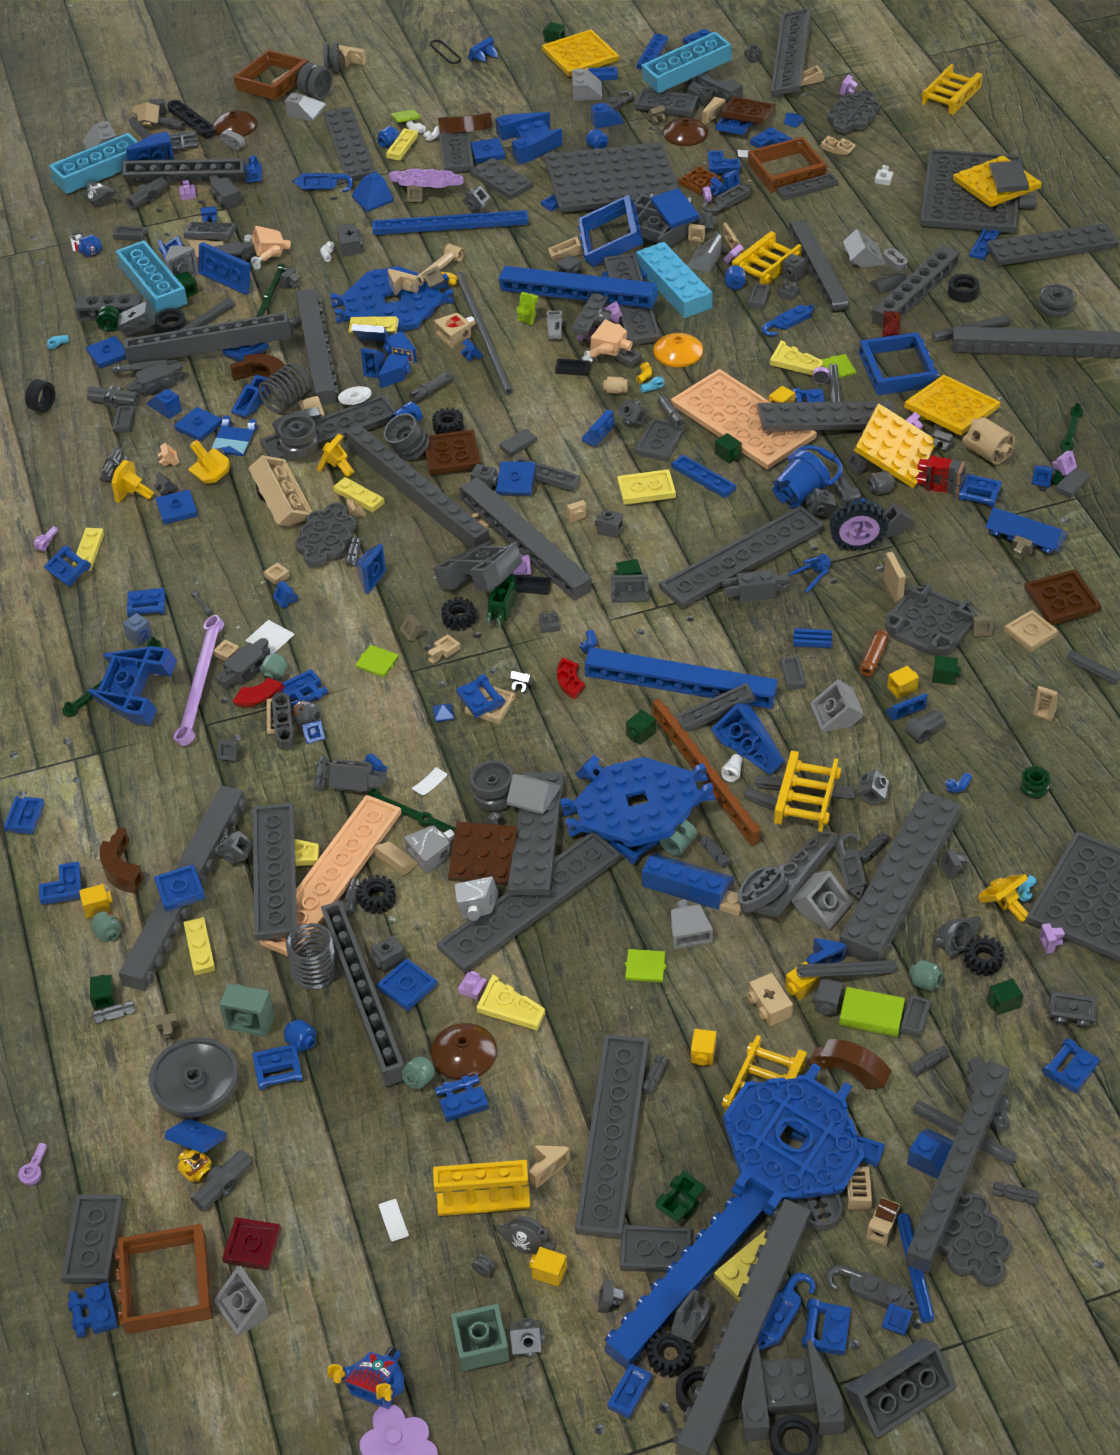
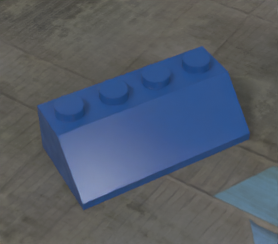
[986,507,1068,553]
[642,854,734,910]

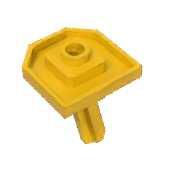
[316,434,354,477]
[188,440,230,484]
[111,460,154,503]
[978,874,1029,922]

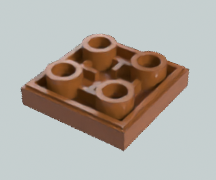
[679,167,722,196]

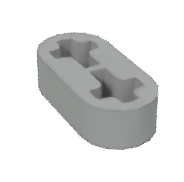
[220,130,246,150]
[883,248,907,271]

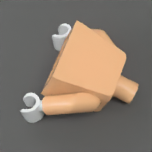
[244,226,291,270]
[582,319,633,362]

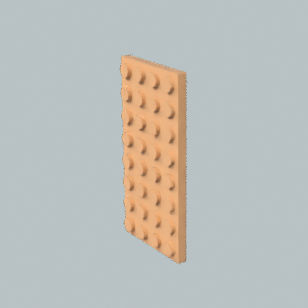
[671,369,817,470]

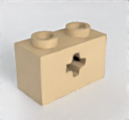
[747,973,793,1027]

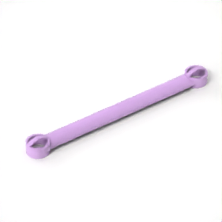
[174,615,224,747]

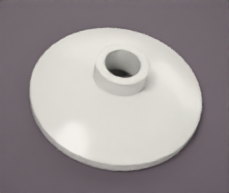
[338,386,372,406]

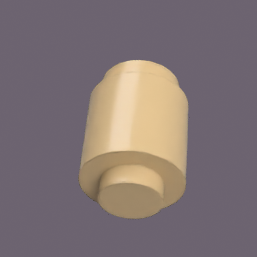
[603,376,628,394]

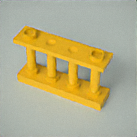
[921,64,983,115]
[732,231,802,285]
[774,751,841,832]
[722,1035,807,1114]
[433,1160,531,1216]

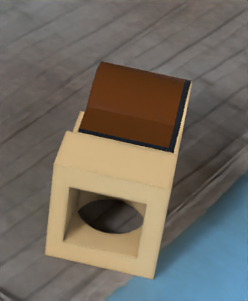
[867,1197,901,1246]

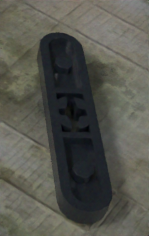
[167,100,215,138]

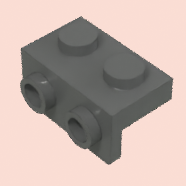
[1049,991,1096,1027]

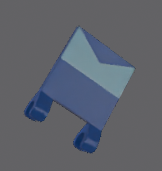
[211,416,258,456]

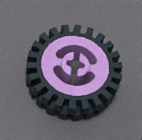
[829,499,888,551]

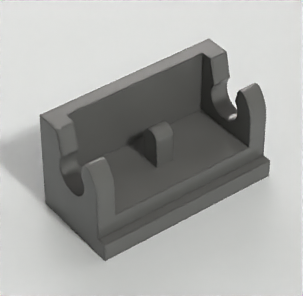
[611,574,649,603]
[671,1289,711,1343]

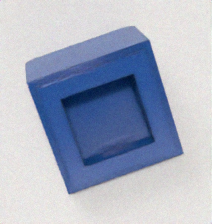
[784,113,805,128]

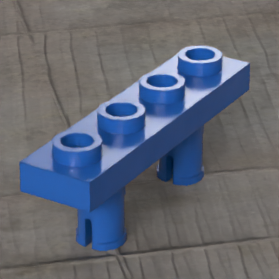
[637,34,668,70]

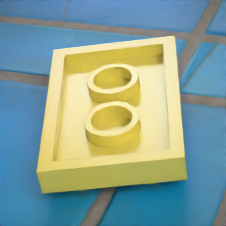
[617,469,676,505]

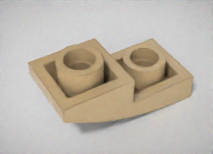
[820,135,856,155]

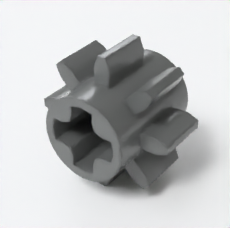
[745,44,763,63]
[697,212,717,230]

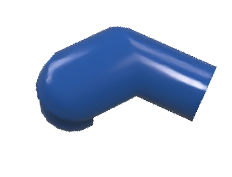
[579,630,598,653]
[945,773,972,793]

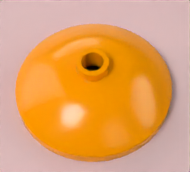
[653,333,703,367]

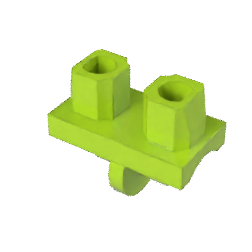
[516,292,538,325]

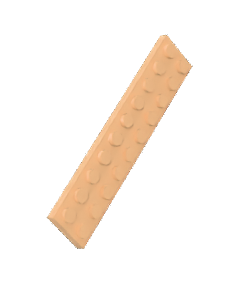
[259,795,401,956]

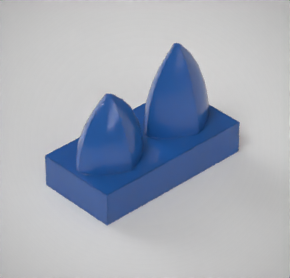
[468,36,498,62]

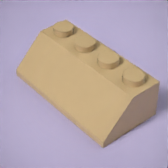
[248,455,313,527]

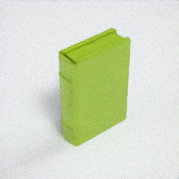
[839,987,905,1038]

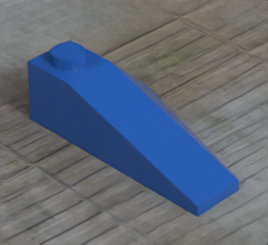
[711,703,785,775]

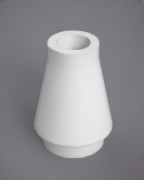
[721,754,743,782]

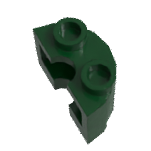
[655,1171,705,1224]

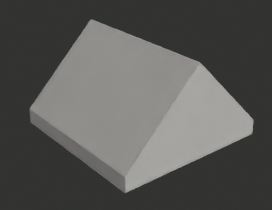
[687,234,721,273]
[165,246,199,277]
[506,774,561,815]
[213,1266,270,1336]

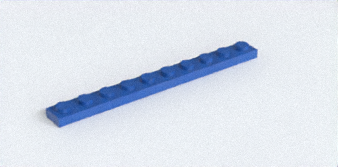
[372,210,528,235]

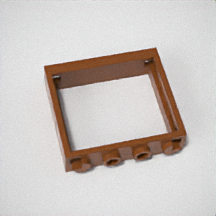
[234,49,309,101]
[748,137,827,193]
[115,1224,213,1334]

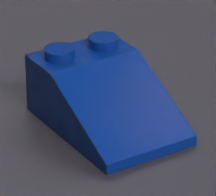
[126,131,174,161]

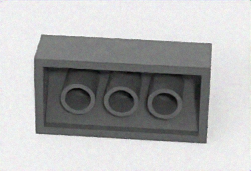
[844,1337,956,1438]

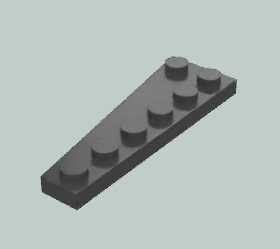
[751,830,838,917]

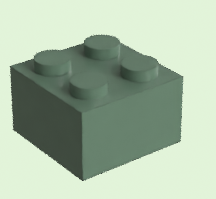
[219,983,275,1037]
[451,1304,509,1371]

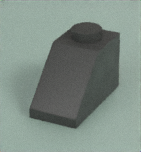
[883,502,914,539]

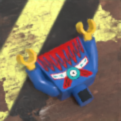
[327,1347,404,1409]

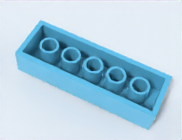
[641,31,732,93]
[49,133,138,194]
[116,240,188,313]
[636,242,713,318]

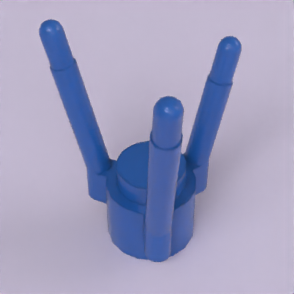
[788,554,831,593]

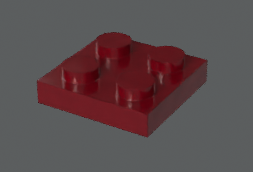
[222,1217,281,1270]

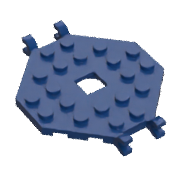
[330,266,454,332]
[560,757,715,847]
[722,1063,865,1217]

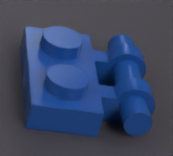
[281,669,328,708]
[435,1074,489,1122]
[68,1282,118,1338]

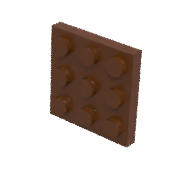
[720,97,776,125]
[425,429,481,475]
[1024,569,1102,625]
[448,821,518,886]

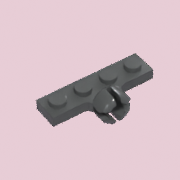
[571,293,612,337]

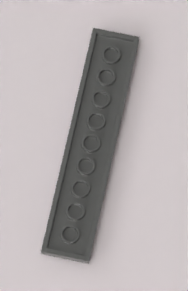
[771,8,811,96]
[659,506,824,608]
[437,832,621,974]
[575,1034,649,1238]

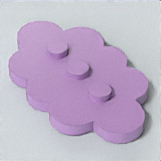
[389,169,463,188]
[359,1404,438,1455]

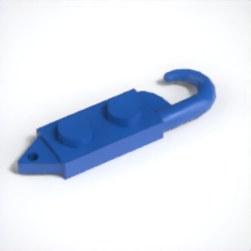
[292,173,353,192]
[762,304,814,336]
[758,1273,815,1352]

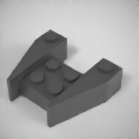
[627,194,697,247]
[433,541,522,592]
[741,1340,845,1442]

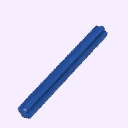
[897,1213,934,1323]

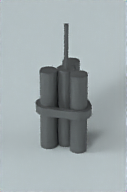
[169,131,198,151]
[99,441,128,482]

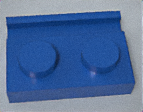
[4,796,45,834]

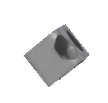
[547,311,562,340]

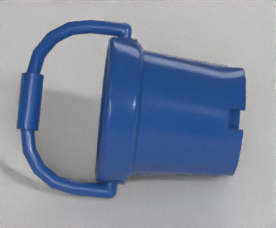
[772,445,843,509]

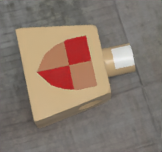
[434,313,476,349]

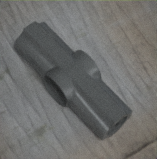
[126,176,168,210]
[87,385,140,408]
[190,1150,253,1211]

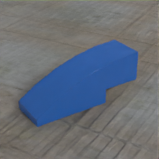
[231,375,273,418]

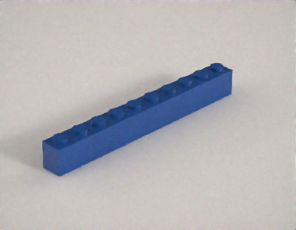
[498,266,658,308]
[585,647,778,709]
[604,1182,772,1370]

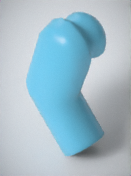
[47,335,69,349]
[640,376,664,393]
[1016,875,1037,902]

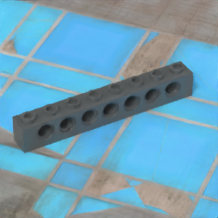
[122,159,247,183]
[871,245,960,330]

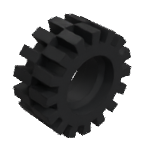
[432,407,464,434]
[441,597,476,631]
[357,875,396,914]
[963,935,1004,976]
[647,1328,691,1378]

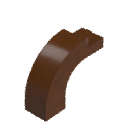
[438,112,492,133]
[230,354,288,383]
[100,827,144,894]
[808,1039,892,1089]

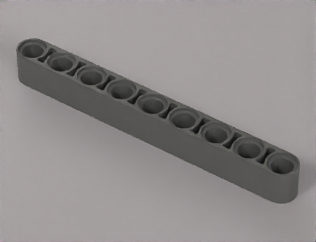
[789,220,849,312]

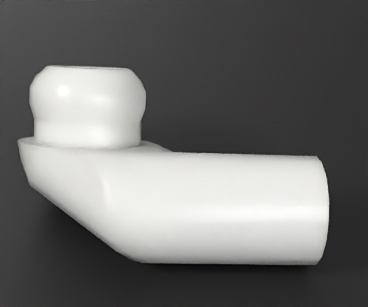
[406,120,425,133]
[423,126,440,141]
[320,241,335,262]

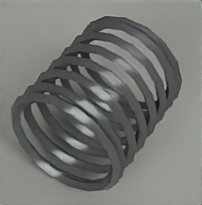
[259,362,312,414]
[286,923,338,990]

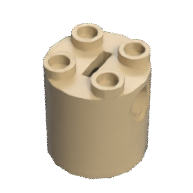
[962,417,1015,465]

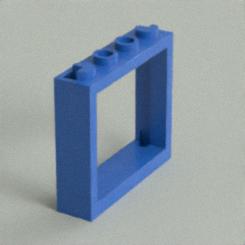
[578,195,643,267]
[859,332,939,396]

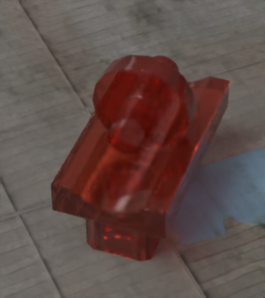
[882,311,901,337]

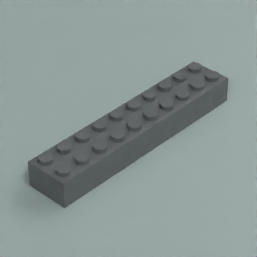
[839,790,960,961]

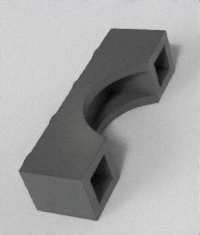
[687,70,743,103]

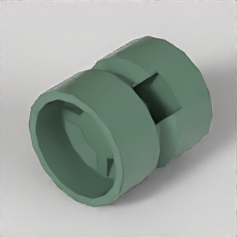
[659,820,697,857]

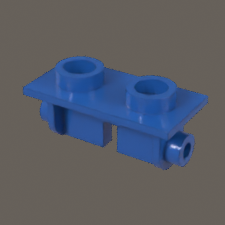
[246,155,262,182]

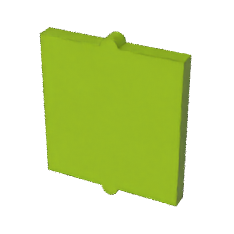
[391,109,421,123]
[821,354,856,378]
[355,644,399,678]
[625,949,666,982]

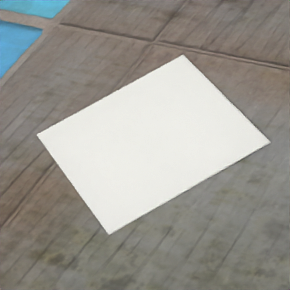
[245,620,295,654]

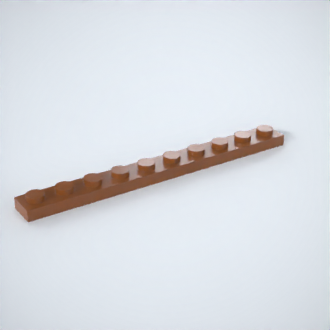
[652,699,761,846]

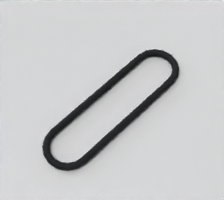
[430,39,461,64]

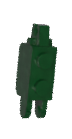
[485,574,517,626]

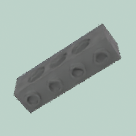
[75,294,143,321]

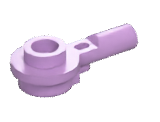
[33,526,58,552]
[18,1143,47,1186]

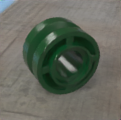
[96,305,120,332]
[1020,766,1051,798]

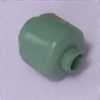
[260,653,288,681]
[90,911,121,942]
[909,960,943,991]
[401,1057,434,1089]

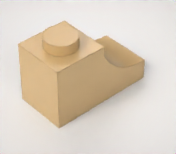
[132,102,160,127]

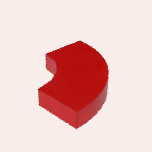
[557,657,585,700]
[232,678,285,707]

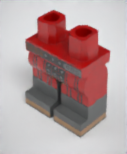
[917,455,966,499]

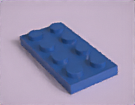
[198,242,250,295]

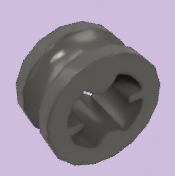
[471,1254,495,1277]

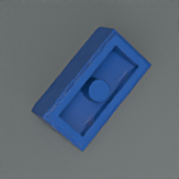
[886,693,928,721]

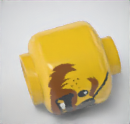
[177,1149,211,1183]

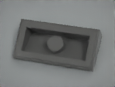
[870,272,907,294]

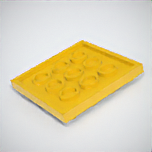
[542,29,619,77]
[953,156,1042,207]
[904,375,1001,436]
[853,403,935,488]

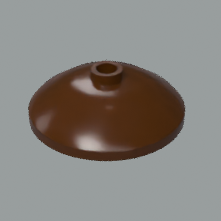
[213,110,257,137]
[663,117,708,146]
[431,1023,497,1080]

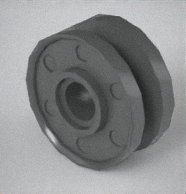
[323,42,340,73]
[1038,284,1075,317]

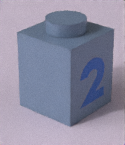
[123,613,153,647]

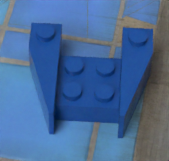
[495,112,563,164]
[88,646,177,726]

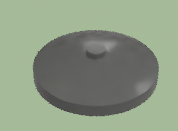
[149,1037,239,1117]

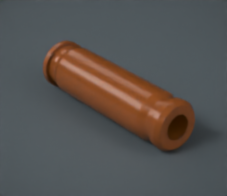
[859,630,889,677]

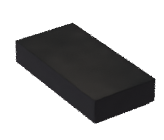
[555,358,591,376]
[514,575,551,595]

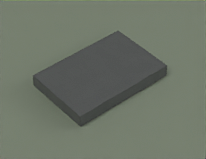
[989,160,1029,193]
[183,222,237,240]
[634,418,685,462]
[620,1225,692,1273]

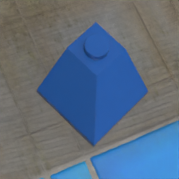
[352,172,394,212]
[356,544,386,594]
[907,1128,954,1179]

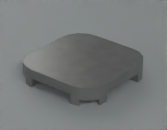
[885,583,976,656]

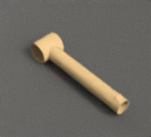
[418,244,465,286]

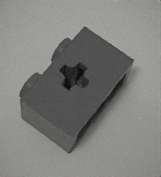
[337,223,363,257]
[118,301,155,337]

